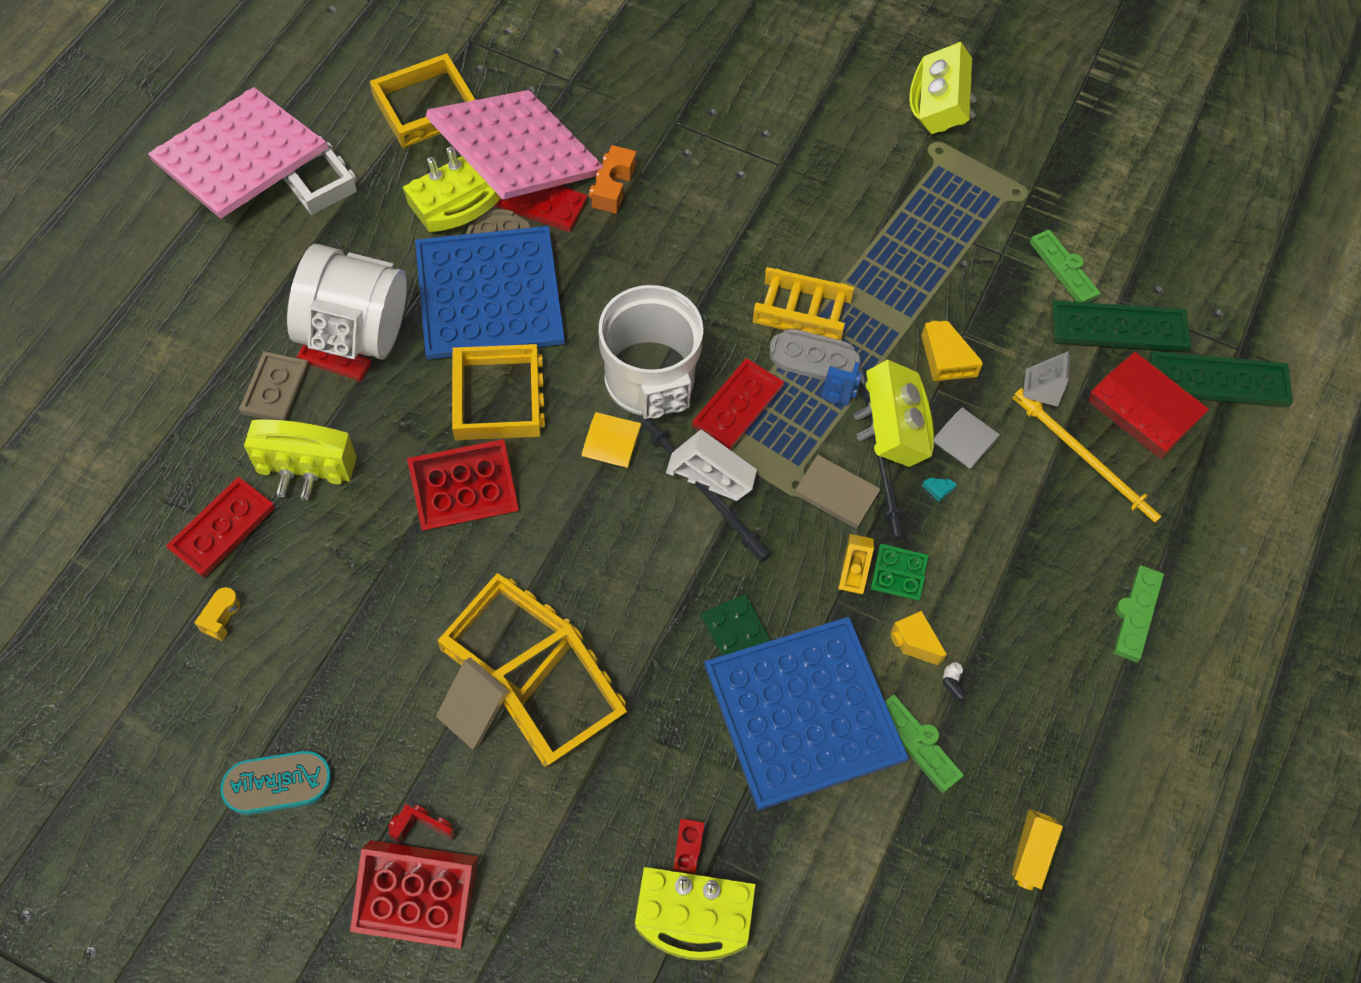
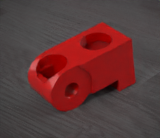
[673,818,704,875]

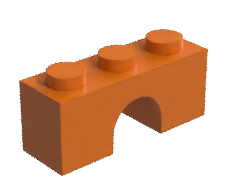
[589,145,636,214]

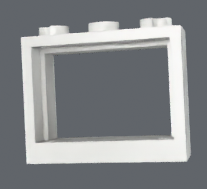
[283,136,357,215]

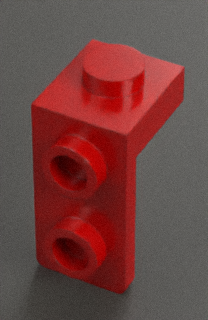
[388,804,455,844]

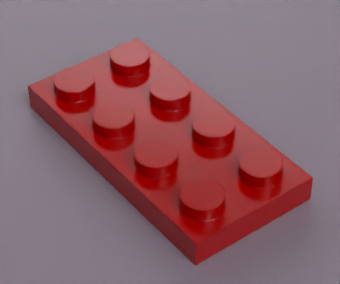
[494,186,588,232]
[692,358,784,450]
[166,477,275,578]

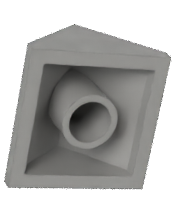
[1023,351,1070,407]

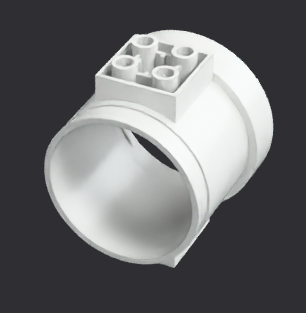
[287,244,407,360]
[599,285,703,419]

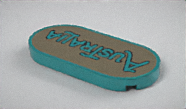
[220,751,332,815]

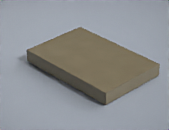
[239,351,309,421]
[794,455,880,529]
[436,657,508,750]

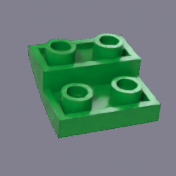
[870,544,929,601]

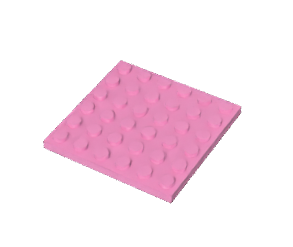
[148,87,328,219]
[426,90,603,199]

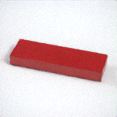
[296,345,371,382]

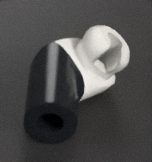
[943,662,967,702]

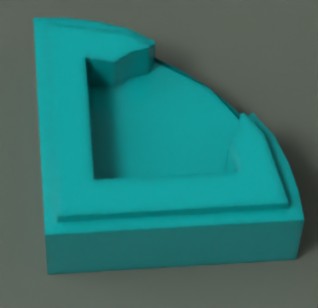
[922,478,957,502]

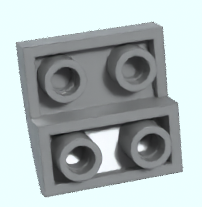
[934,407,1000,471]

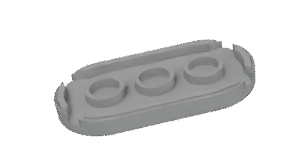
[769,329,860,381]

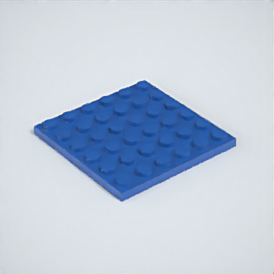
[415,226,565,359]
[704,617,909,811]

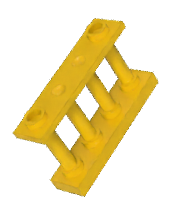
[753,267,854,340]

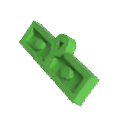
[1030,229,1100,303]
[1113,565,1164,662]
[885,695,964,794]

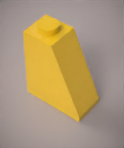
[921,321,983,381]
[1012,809,1063,890]

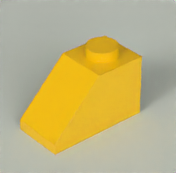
[839,534,874,594]
[891,611,947,665]

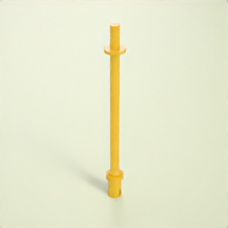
[1012,388,1162,523]

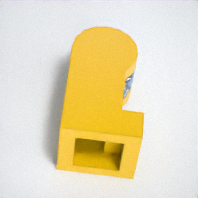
[194,587,240,641]

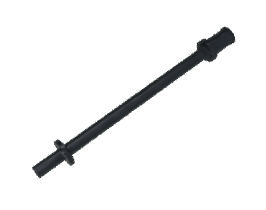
[859,369,905,540]
[642,418,772,563]

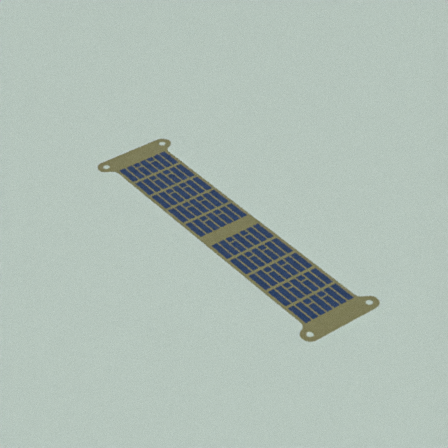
[731,142,1028,497]

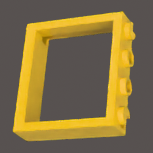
[370,53,475,148]
[452,344,545,440]
[438,573,576,705]
[490,624,627,767]

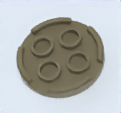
[466,209,531,234]

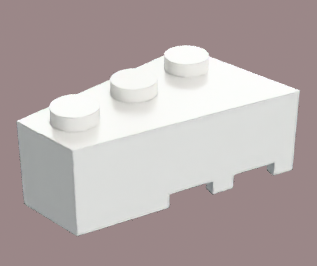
[666,430,757,501]

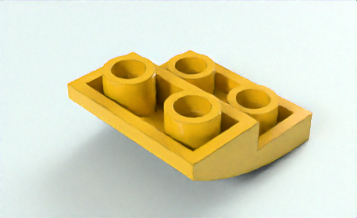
[581,412,641,468]

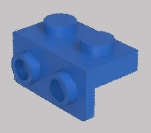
[821,362,862,406]

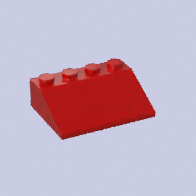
[1088,352,1209,460]
[407,439,519,530]
[350,840,478,949]

